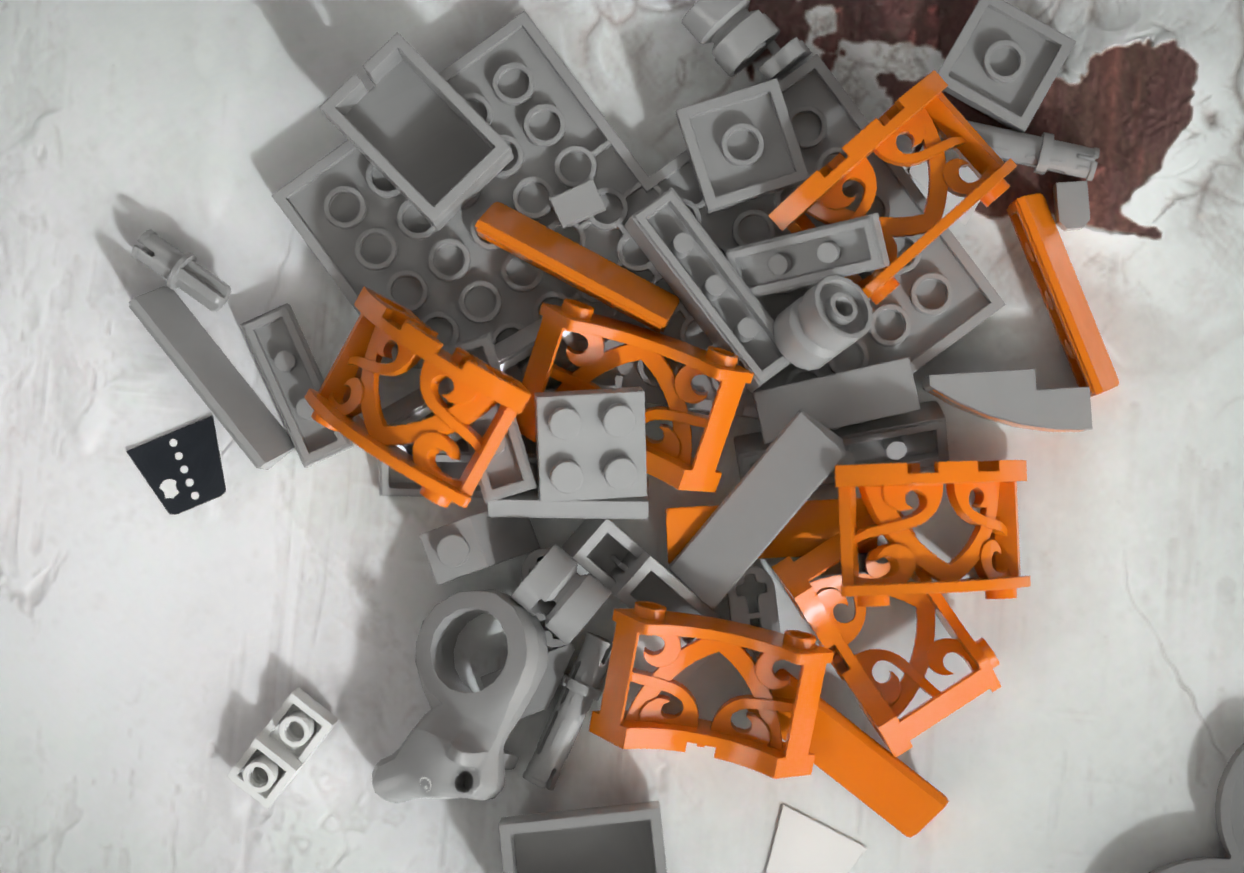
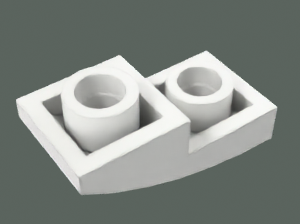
[226,687,339,809]

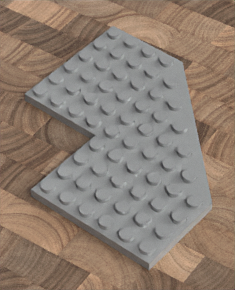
[272,11,1006,430]

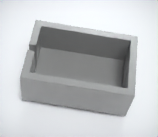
[320,32,514,232]
[498,801,667,873]

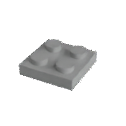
[938,0,1076,133]
[676,78,809,213]
[534,387,647,503]

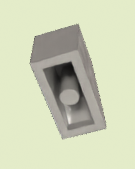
[419,510,540,585]

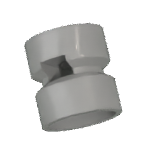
[682,0,780,77]
[773,275,873,370]
[510,544,612,645]

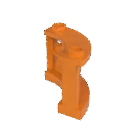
[768,70,1017,305]
[304,286,531,508]
[515,299,754,492]
[835,460,1031,607]
[772,511,1001,758]
[589,601,834,779]

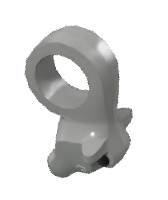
[372,589,548,803]

